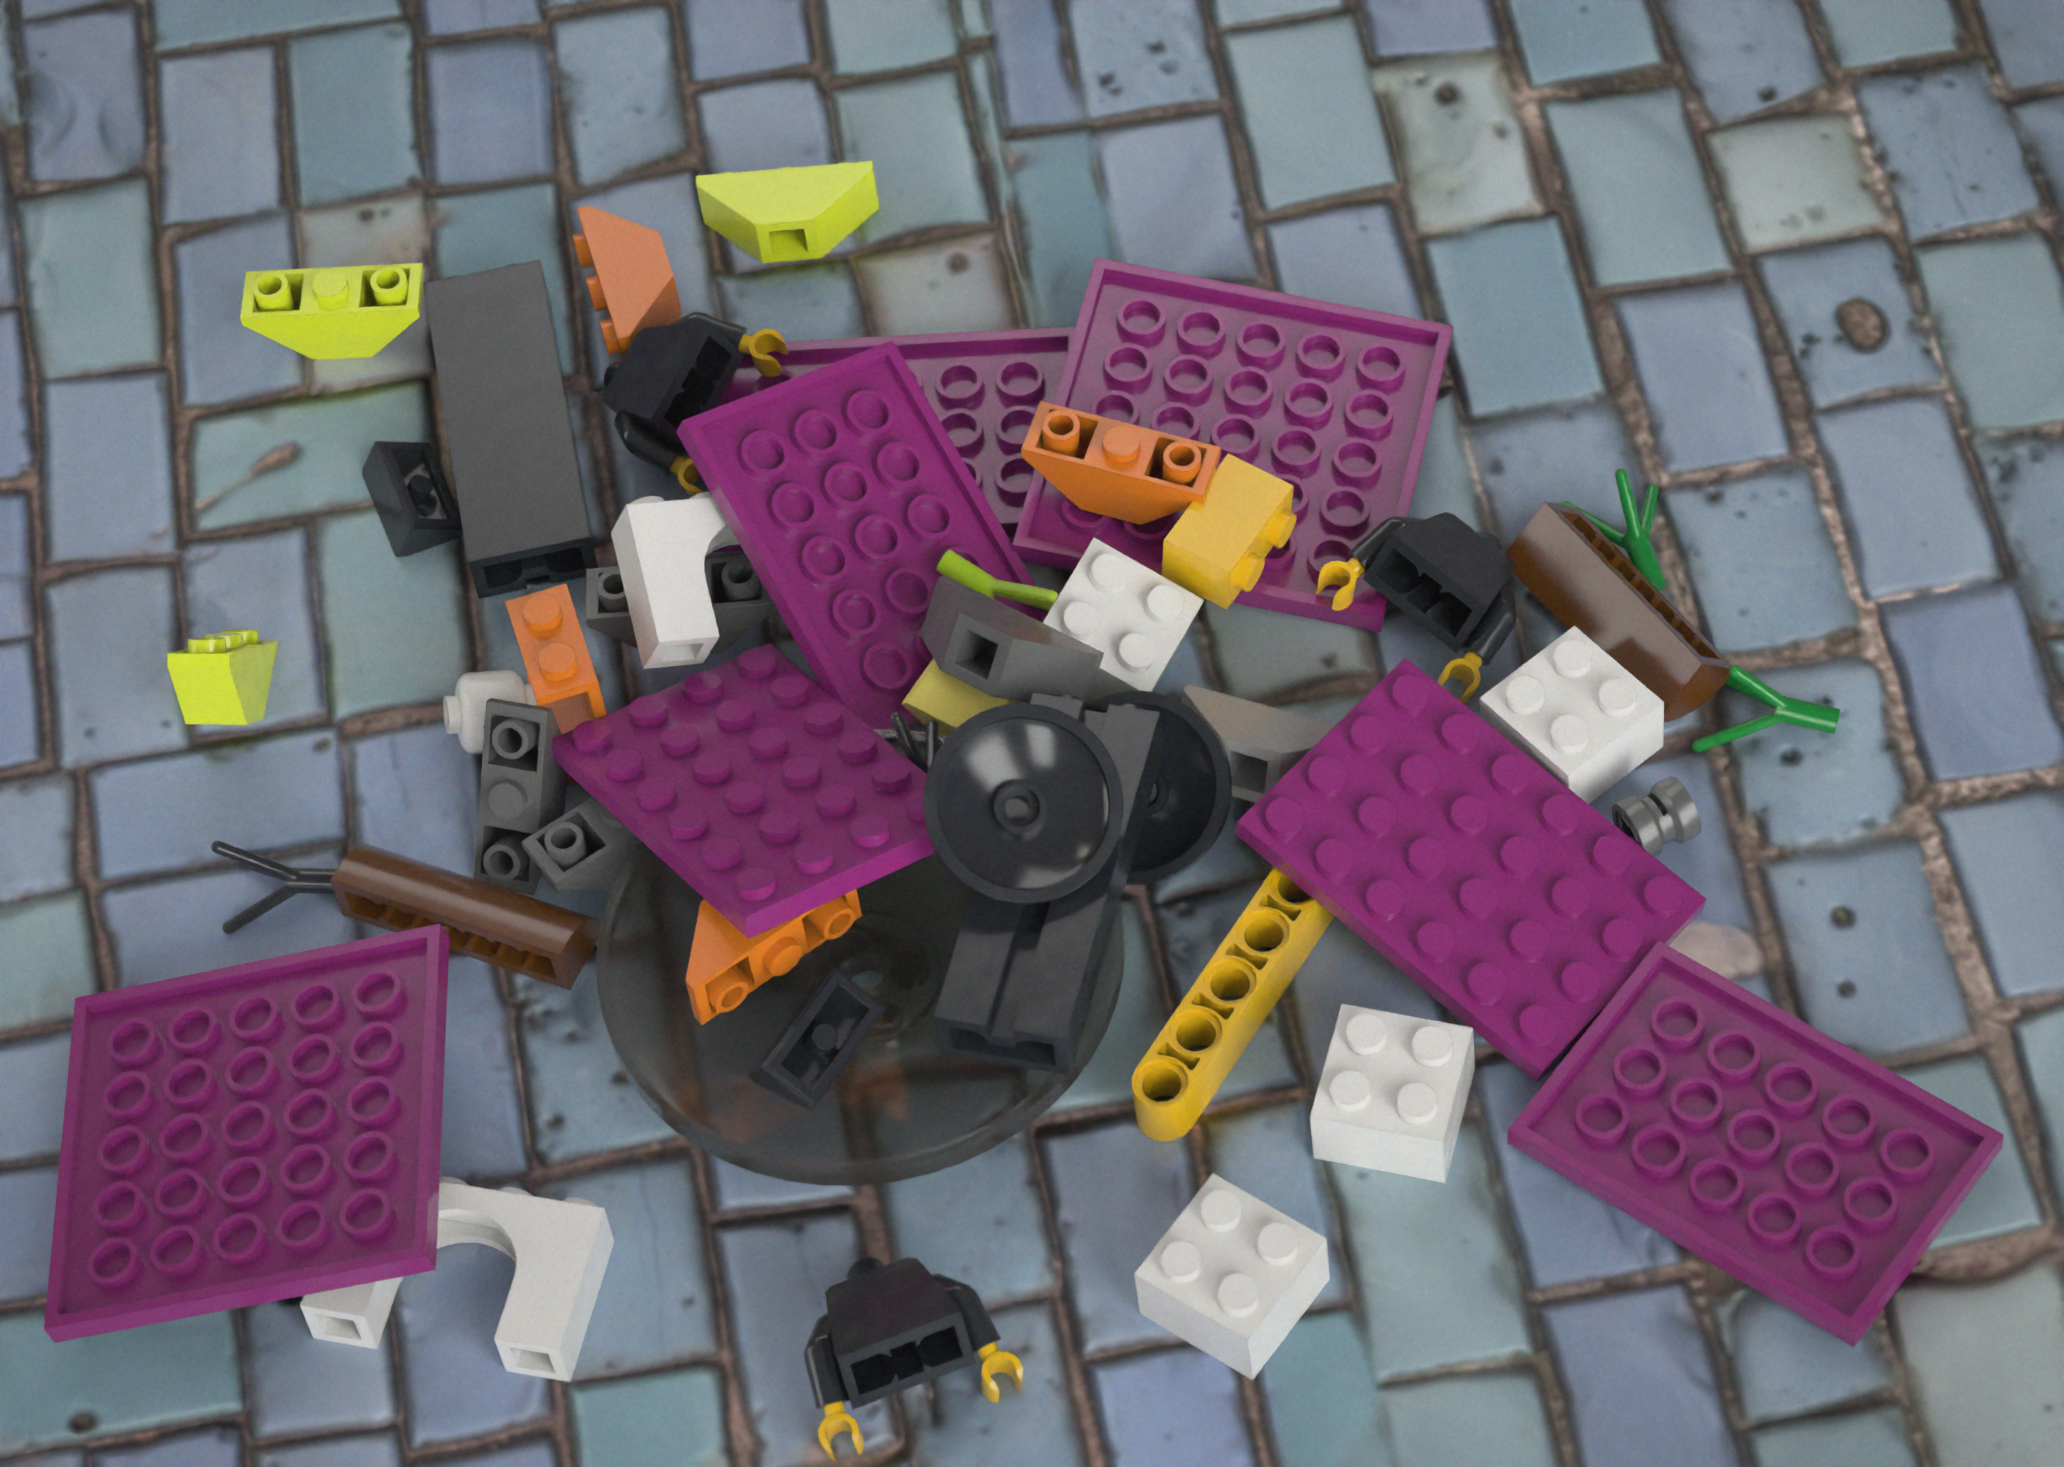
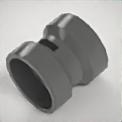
[1612,776,1701,857]

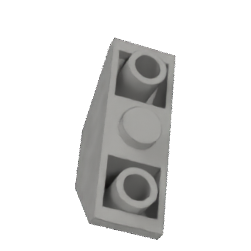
[1182,684,1336,803]

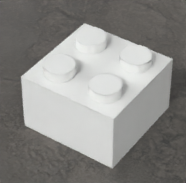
[1043,537,1204,705]
[1479,626,1664,804]
[1310,1004,1475,1183]
[1134,1173,1330,1380]

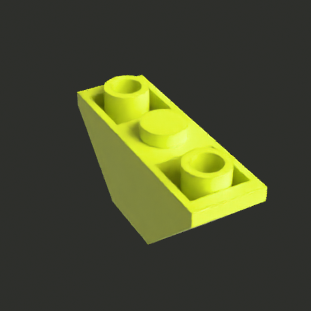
[696,161,879,263]
[240,263,425,360]
[167,629,278,725]

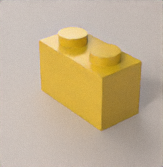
[1162,453,1297,610]

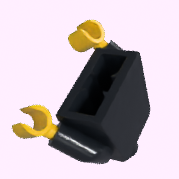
[603,312,789,497]
[1316,512,1517,705]
[804,1257,1023,1461]

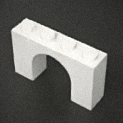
[611,491,740,669]
[300,1177,615,1382]

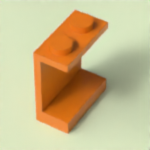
[505,583,607,785]

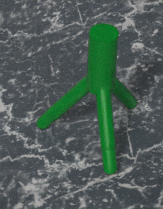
[1561,469,1666,591]
[1691,665,1840,752]

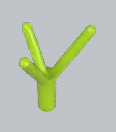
[936,549,1058,611]

